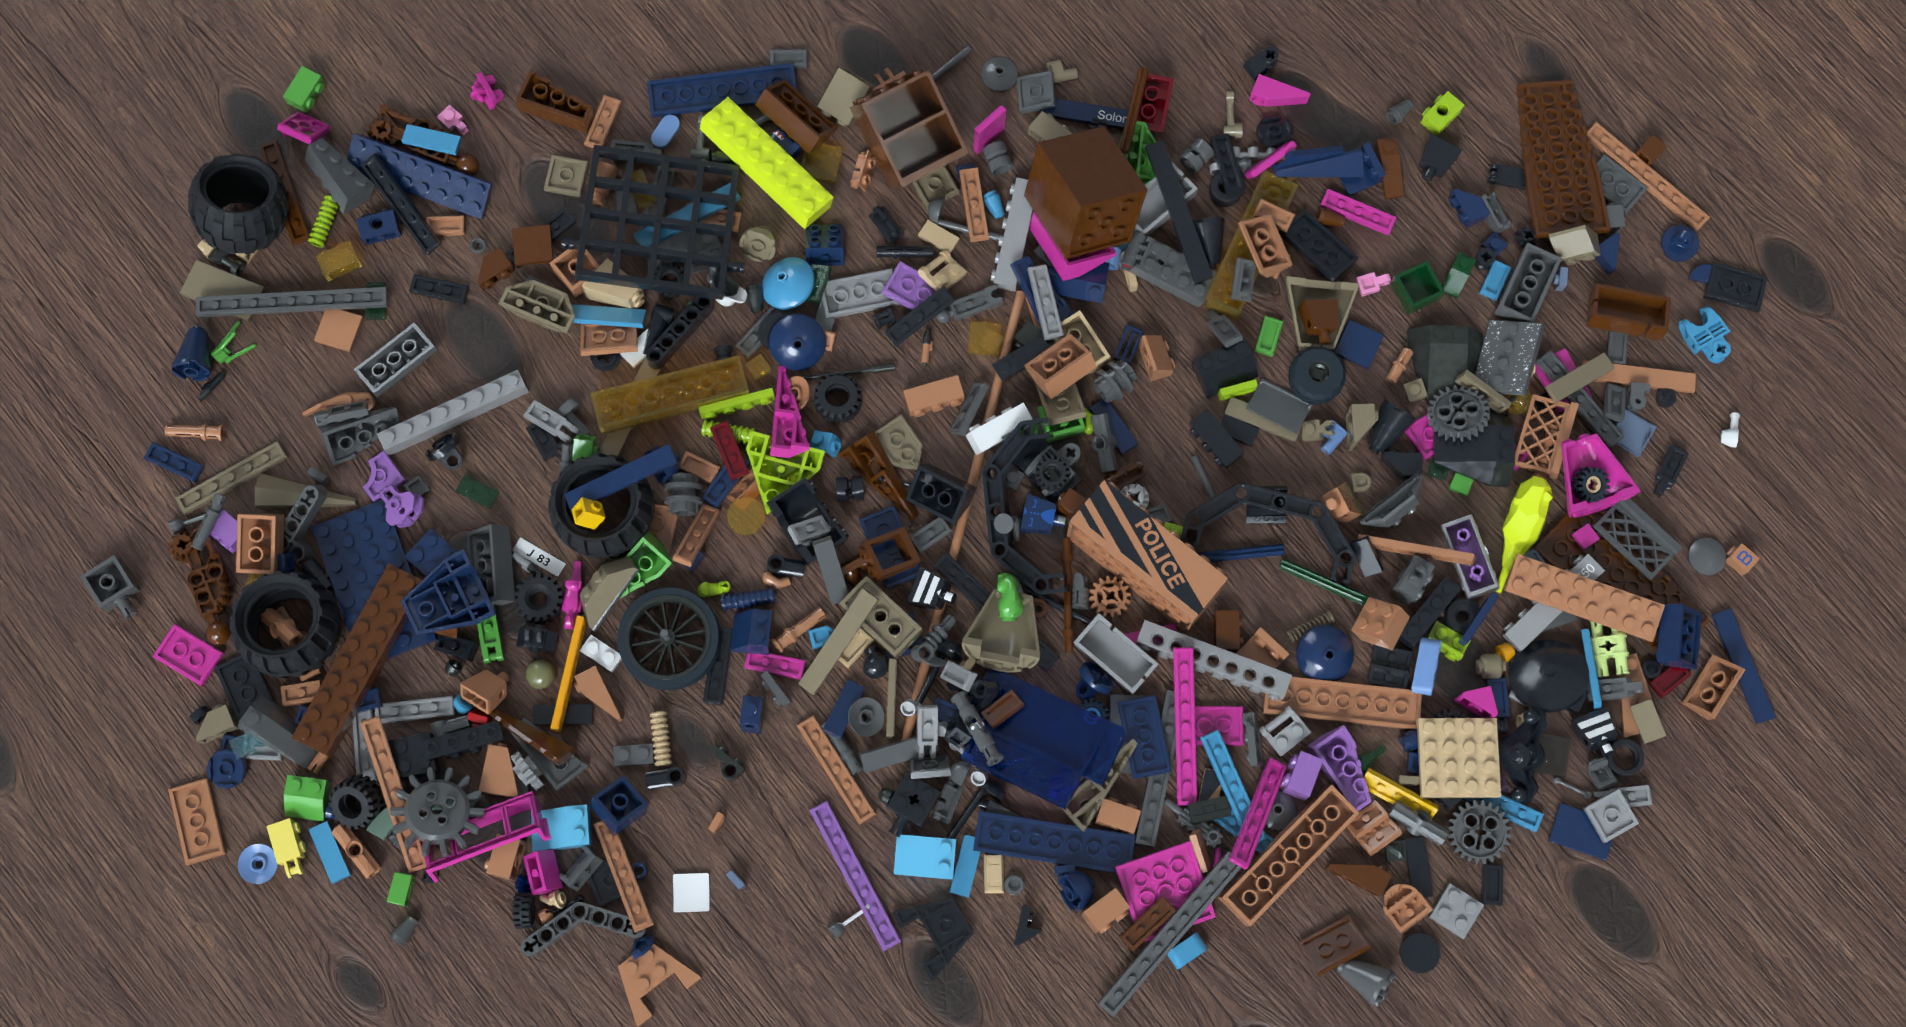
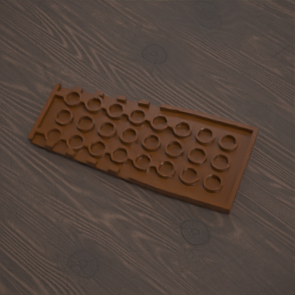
[1517,80,1611,238]
[1534,510,1710,651]

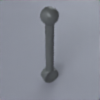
[1553,776,1592,799]

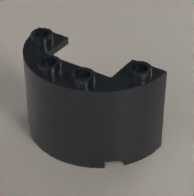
[766,478,849,566]

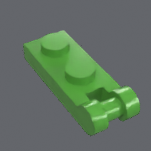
[477,607,505,664]

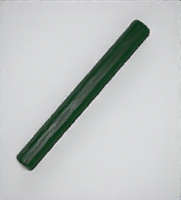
[1279,559,1370,606]

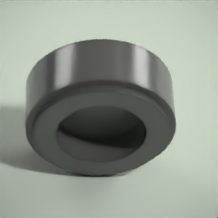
[1004,875,1024,895]

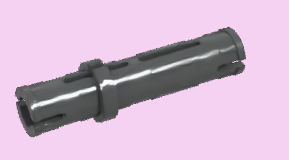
[191,493,227,551]
[822,722,863,775]

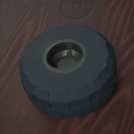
[1288,346,1346,405]

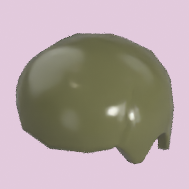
[526,659,557,689]

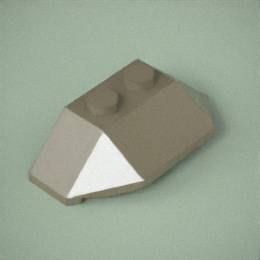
[498,280,576,333]
[580,557,637,629]

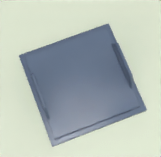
[1614,408,1657,458]

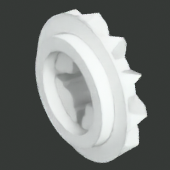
[1120,483,1149,509]

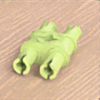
[1590,621,1629,678]

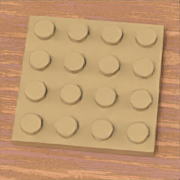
[1417,718,1501,798]

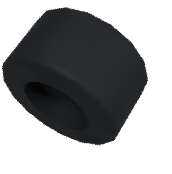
[1209,172,1242,207]

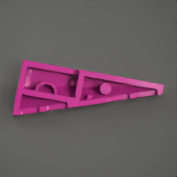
[770,366,810,458]

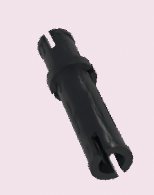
[876,244,933,259]

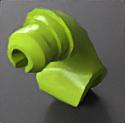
[697,581,731,598]

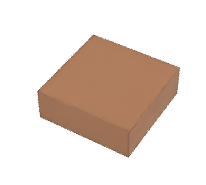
[708,812,725,834]

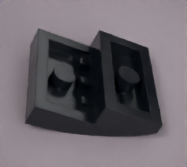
[1367,645,1413,689]

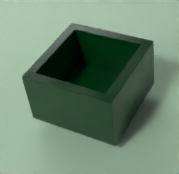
[1390,260,1445,315]

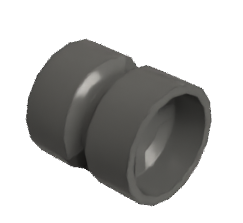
[1179,138,1214,174]
[983,141,1014,176]

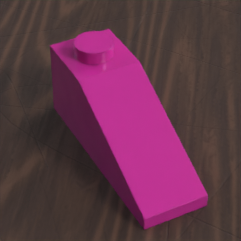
[1249,74,1311,107]

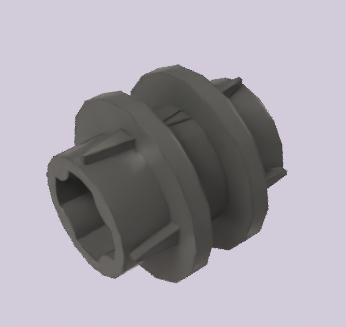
[1092,359,1137,403]
[664,473,703,516]

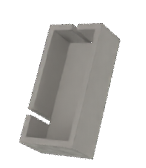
[1134,162,1198,238]
[1073,613,1158,695]

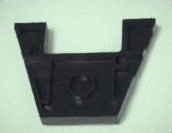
[892,898,973,981]

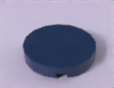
[207,749,247,789]

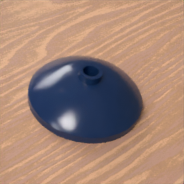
[769,314,826,371]
[1296,625,1354,682]

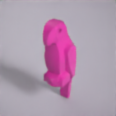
[562,561,584,630]

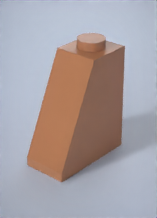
[479,742,521,798]

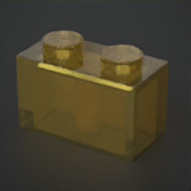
[315,241,363,282]

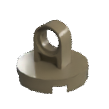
[739,226,777,262]

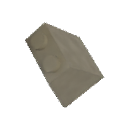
[817,68,876,127]

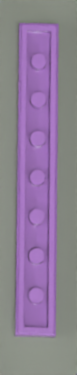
[809,801,901,951]

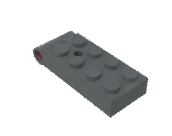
[1119,232,1217,308]

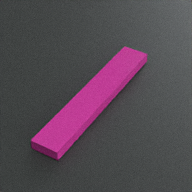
[1228,757,1287,869]

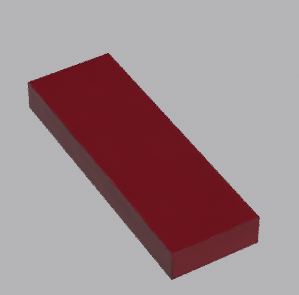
[710,420,750,481]

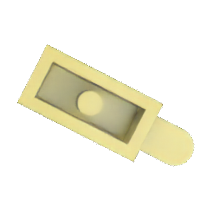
[266,818,306,878]

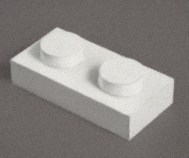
[580,635,622,673]

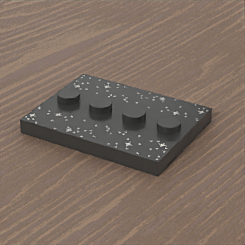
[1475,320,1545,396]

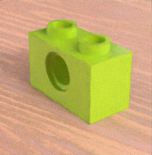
[1420,91,1465,137]

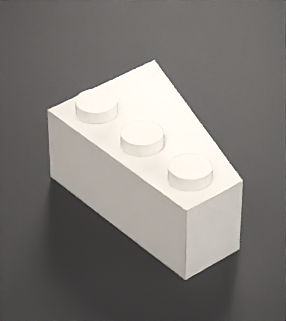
[965,403,1033,455]

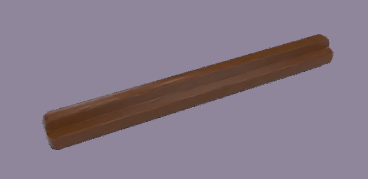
[1119,67,1148,154]

